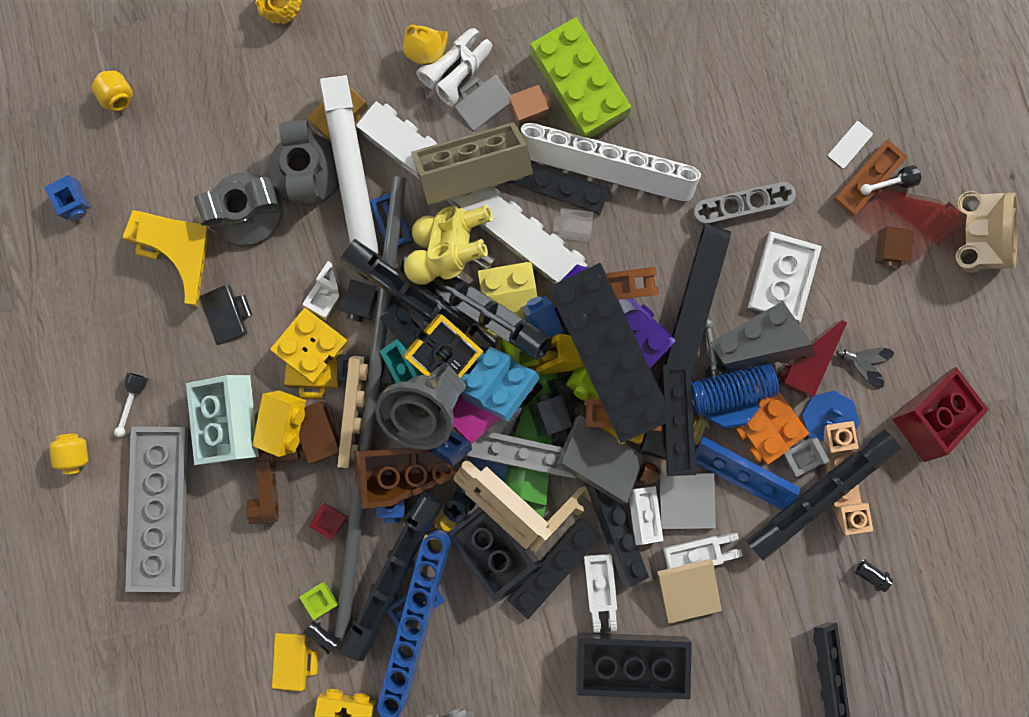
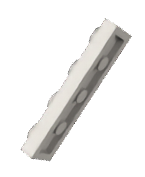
[466,431,575,479]

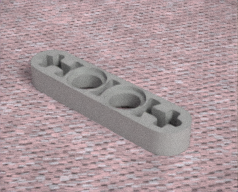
[692,182,796,226]

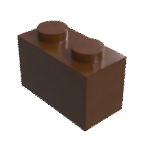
[298,401,340,464]

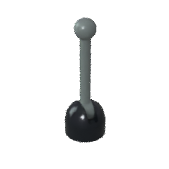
[705,319,728,384]

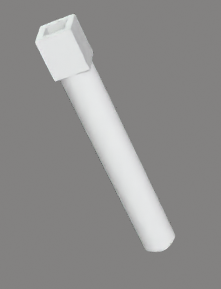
[320,75,380,255]

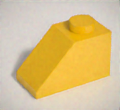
[530,334,584,376]

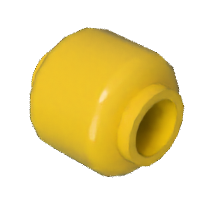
[91,71,133,111]
[49,433,88,475]

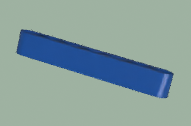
[377,530,451,717]

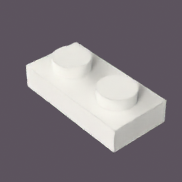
[629,486,663,545]

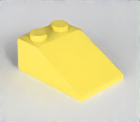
[478,262,537,351]

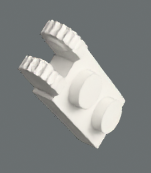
[662,533,743,569]
[584,553,617,633]

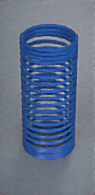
[691,363,779,416]

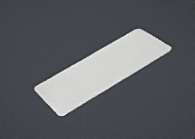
[828,121,873,168]

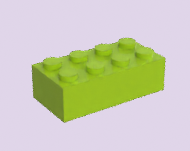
[530,17,632,139]

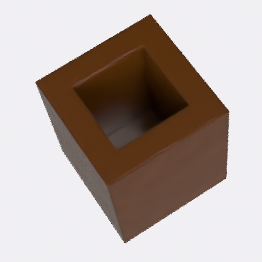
[875,226,914,269]

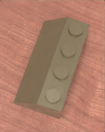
[411,122,533,205]

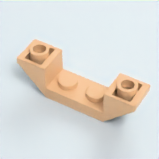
[823,421,873,535]

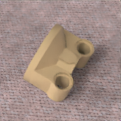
[956,191,1018,273]

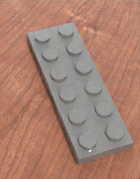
[125,427,188,592]

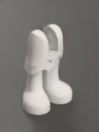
[416,28,493,106]

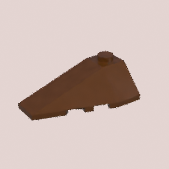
[354,447,470,509]

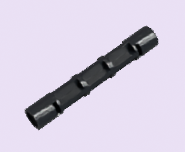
[340,238,500,353]
[400,250,552,360]
[745,428,902,561]
[340,492,444,661]

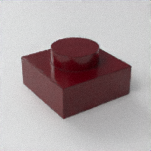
[308,502,347,540]

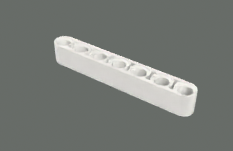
[520,123,701,201]

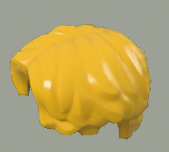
[255,0,302,24]

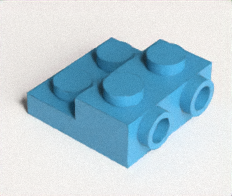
[461,347,540,421]

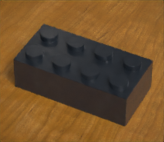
[576,632,692,700]

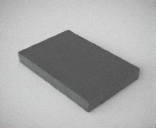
[557,415,644,504]

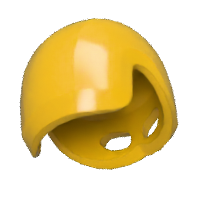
[403,24,448,65]

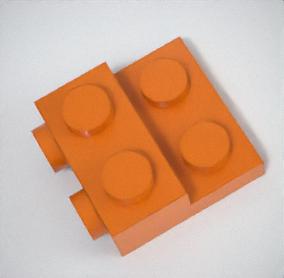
[733,391,809,465]

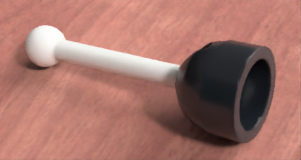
[861,165,921,195]
[114,373,148,437]

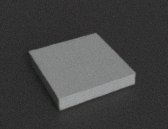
[659,473,716,529]

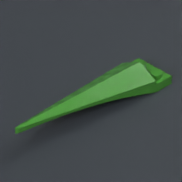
[504,320,561,518]

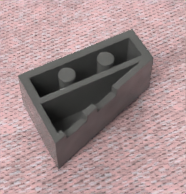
[711,301,815,374]

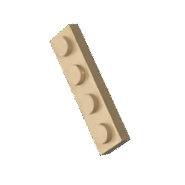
[338,356,368,468]

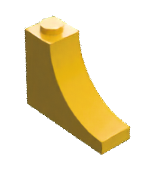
[133,215,209,307]

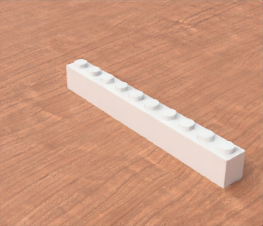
[356,101,587,284]

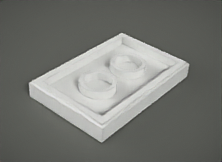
[747,231,822,324]

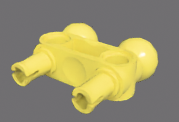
[404,204,493,284]

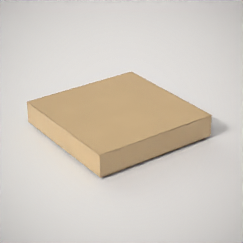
[657,559,722,624]

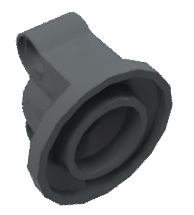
[268,119,339,206]
[194,172,282,246]
[375,363,466,450]

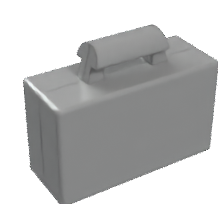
[454,75,510,131]

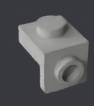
[783,438,830,477]

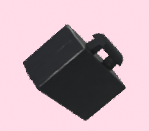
[199,285,253,345]

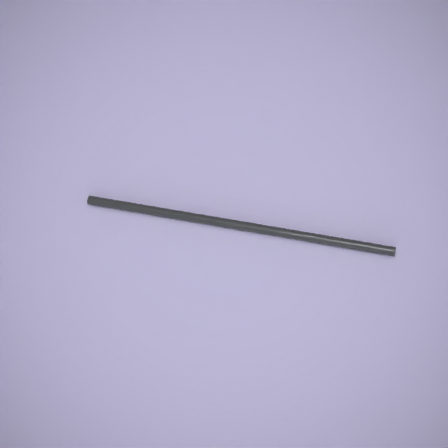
[334,176,406,638]

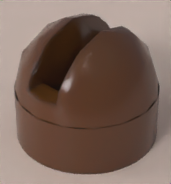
[638,461,660,485]

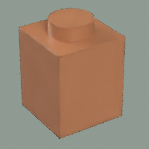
[509,85,551,128]

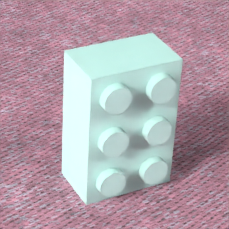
[186,375,259,465]

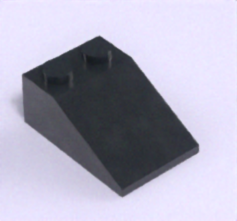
[447,507,544,602]

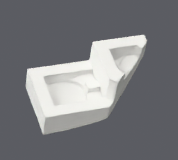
[302,261,340,321]

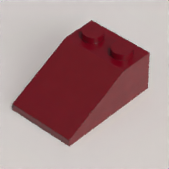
[892,367,989,462]

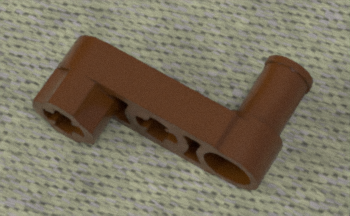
[246,445,301,524]

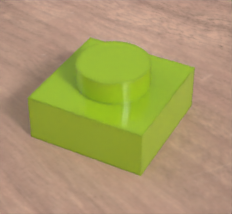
[299,581,338,620]

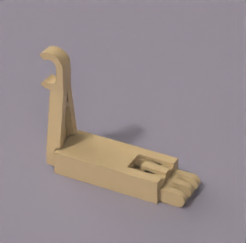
[454,461,592,552]

